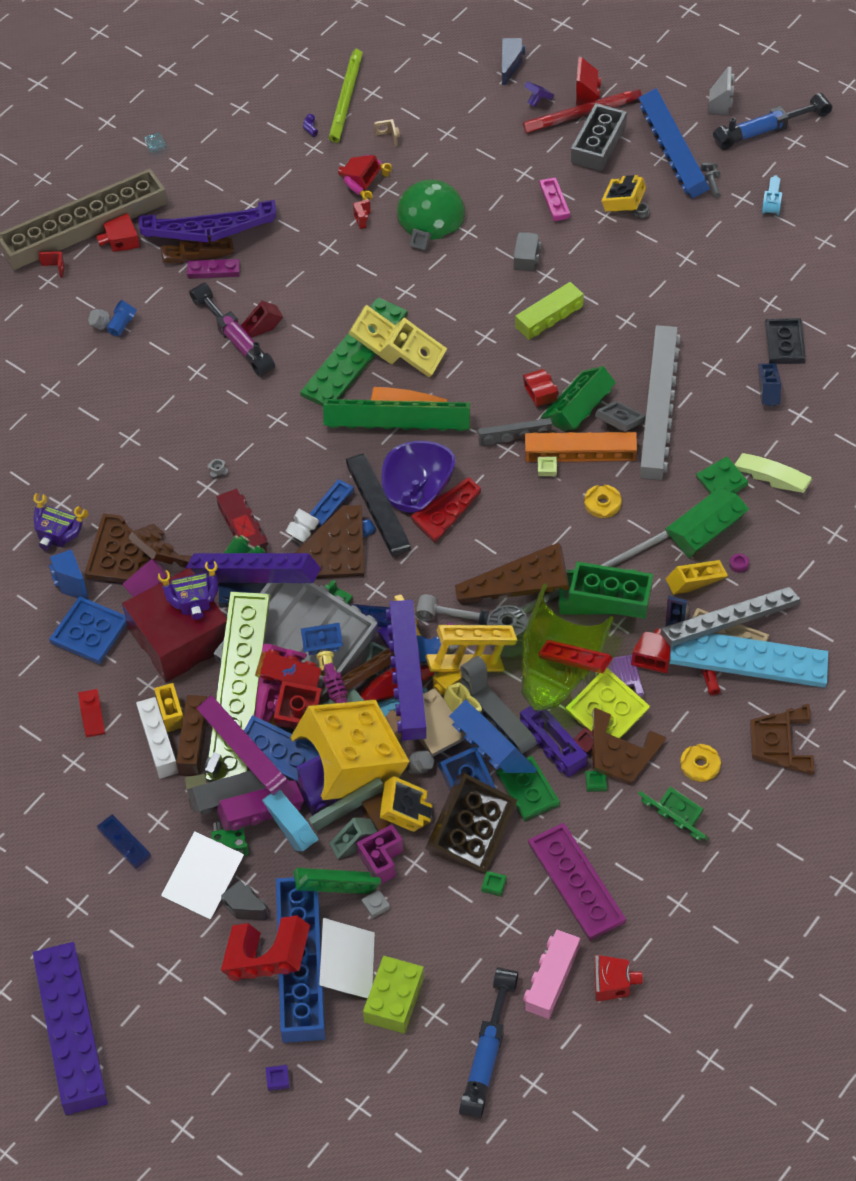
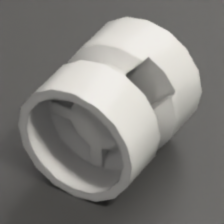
[285,508,320,543]

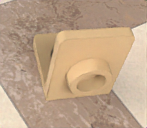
[374,119,400,147]

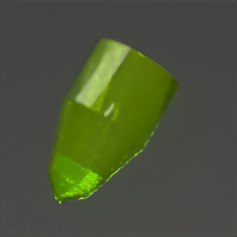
[521,583,614,711]

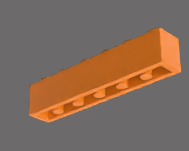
[525,432,637,462]

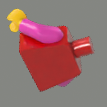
[338,155,392,201]

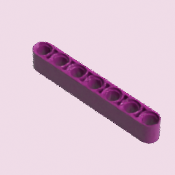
[197,695,289,795]

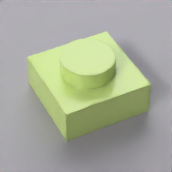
[538,457,557,476]

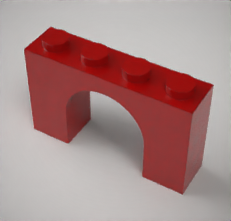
[221,915,310,981]

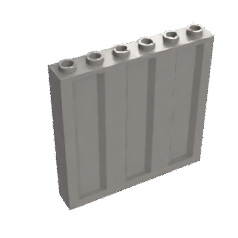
[213,583,379,705]

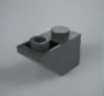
[221,880,268,920]

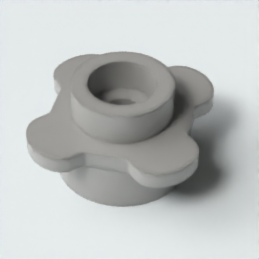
[208,459,228,478]

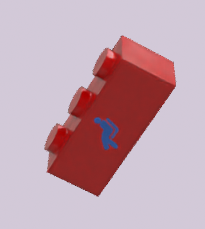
[255,649,322,687]

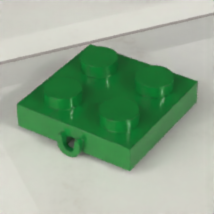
[696,456,748,494]

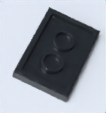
[765,318,806,364]

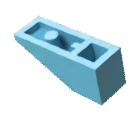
[262,790,319,851]

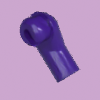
[303,114,318,137]

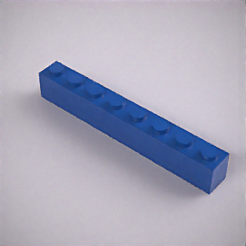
[639,88,710,199]

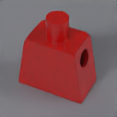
[96,213,140,252]
[631,629,671,673]

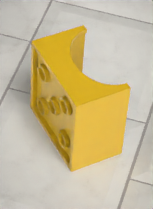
[290,700,410,800]

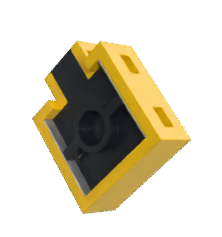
[601,175,646,212]
[380,776,432,832]

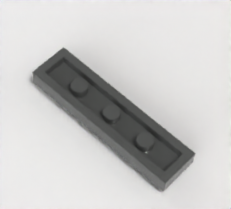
[478,418,552,446]

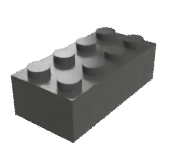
[571,103,627,171]

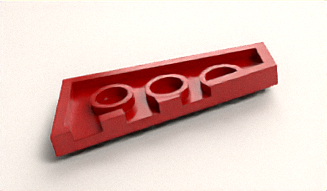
[411,477,481,543]

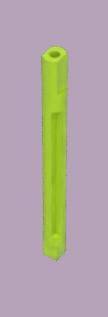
[328,48,363,143]

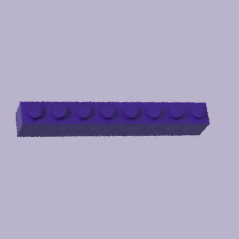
[186,553,321,583]
[386,600,427,741]

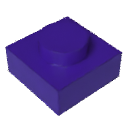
[265,1065,290,1091]

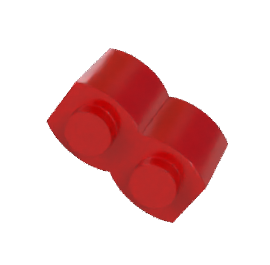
[523,369,559,407]

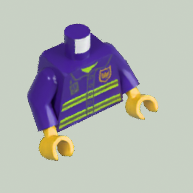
[34,493,89,551]
[158,561,218,620]

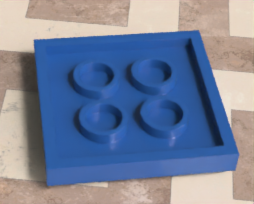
[49,596,127,664]

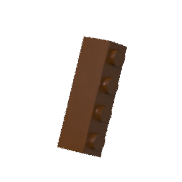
[176,695,207,776]

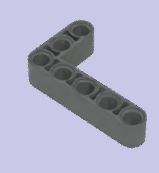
[460,656,537,754]

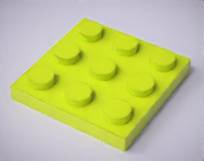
[565,668,650,738]

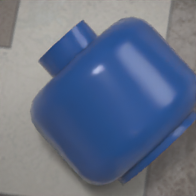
[362,519,376,537]

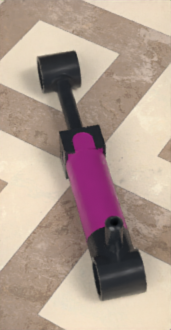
[189,282,275,377]

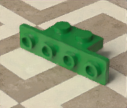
[638,786,710,841]

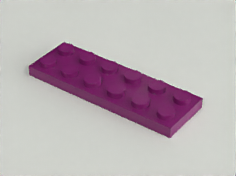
[528,823,626,941]

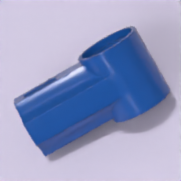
[106,300,137,337]

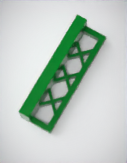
[293,868,381,894]

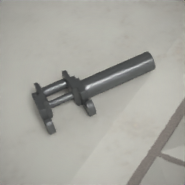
[698,162,721,198]

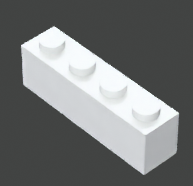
[136,697,178,779]

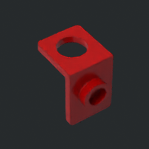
[39,251,64,277]

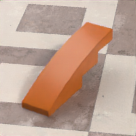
[371,387,447,402]

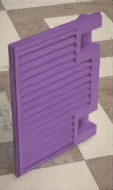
[564,655,644,701]

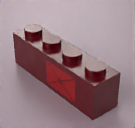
[216,488,269,553]

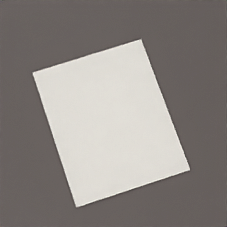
[161,832,244,919]
[319,918,375,998]

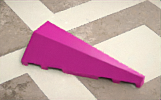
[255,644,307,723]

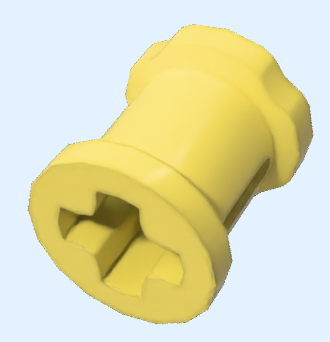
[316,651,336,676]

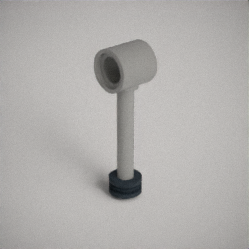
[415,594,489,625]

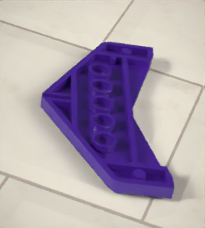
[139,200,277,242]

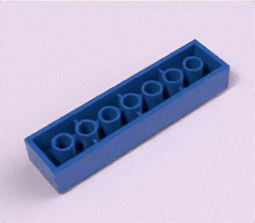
[276,877,326,1043]

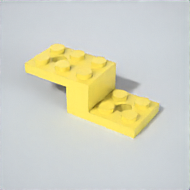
[348,305,447,377]

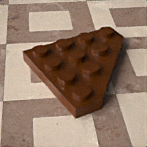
[294,505,364,578]
[84,513,152,583]

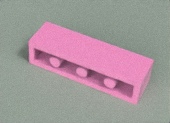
[523,930,580,1019]

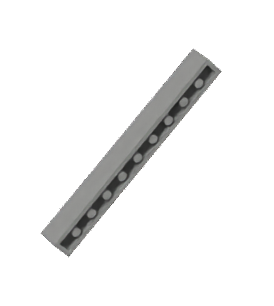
[640,325,680,480]

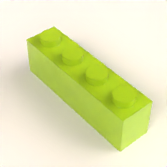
[515,282,584,340]

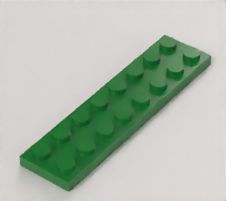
[300,297,408,406]

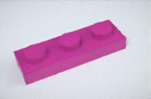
[539,177,570,221]

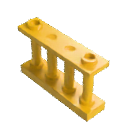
[426,625,517,672]

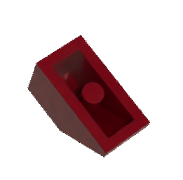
[241,300,283,338]

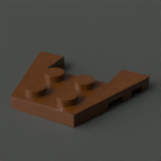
[128,524,192,568]
[750,704,815,775]
[592,708,666,785]

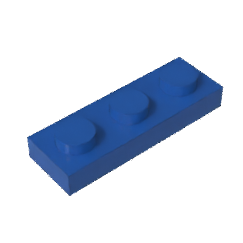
[310,479,354,528]

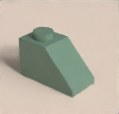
[329,817,377,859]

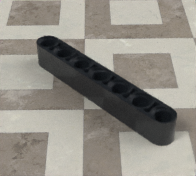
[346,453,411,557]

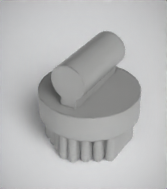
[88,309,110,330]
[408,751,434,774]

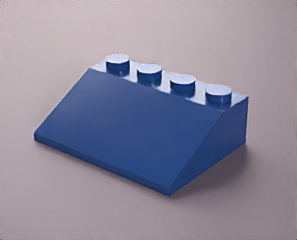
[449,699,537,773]

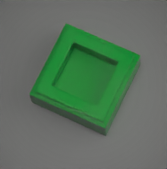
[585,771,607,792]
[481,871,507,897]

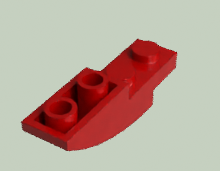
[359,664,435,701]

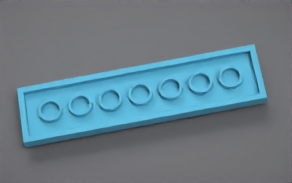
[669,633,828,688]

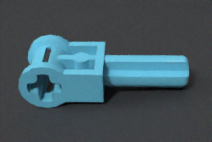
[762,175,782,216]

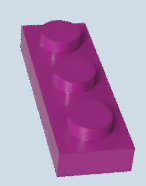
[187,259,240,279]

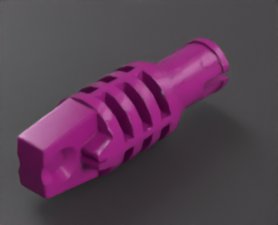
[323,663,348,703]

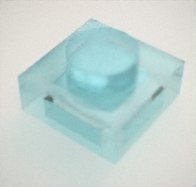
[144,132,166,153]

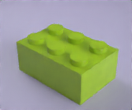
[363,956,425,1034]

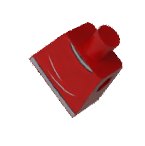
[594,955,643,1001]

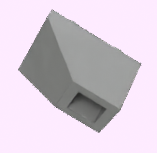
[708,67,734,115]

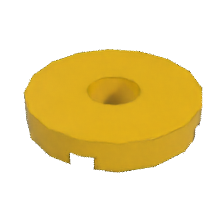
[584,485,622,518]
[680,744,721,782]

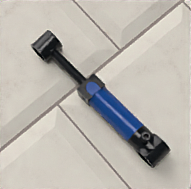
[713,93,833,150]
[459,967,519,1119]

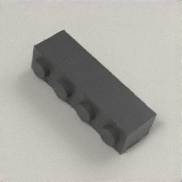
[187,770,266,815]

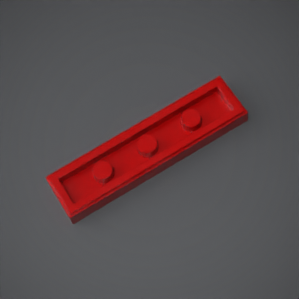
[538,640,612,674]

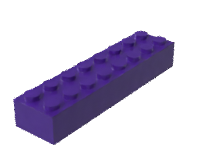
[33,942,108,1115]

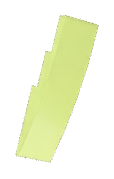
[735,453,812,493]

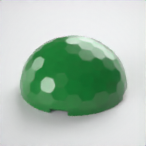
[397,179,465,240]

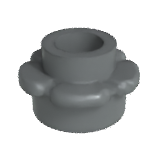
[633,202,650,218]

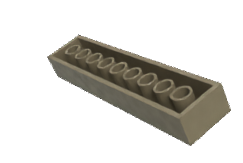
[0,169,168,271]

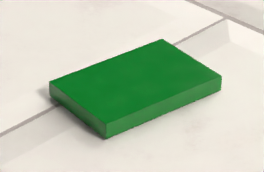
[496,756,560,822]

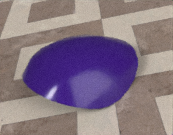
[381,441,455,512]

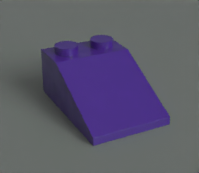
[297,755,342,816]

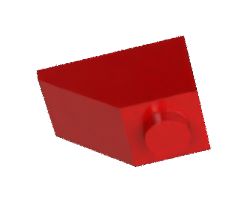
[78,689,106,738]

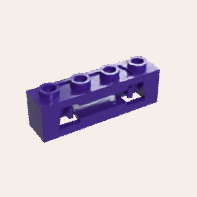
[520,700,587,777]

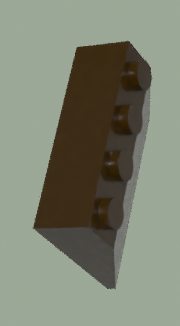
[425,773,517,874]

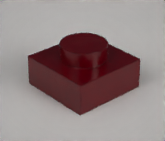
[574,727,593,755]

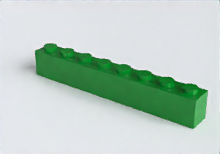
[323,399,471,431]

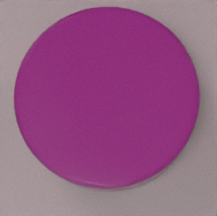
[729,553,749,573]

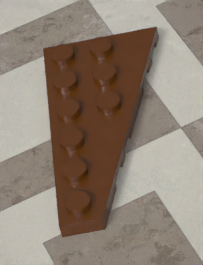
[455,542,570,604]

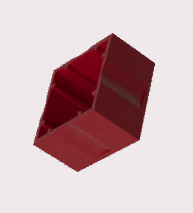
[122,567,227,683]

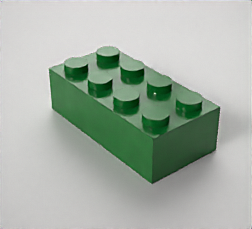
[569,561,654,619]

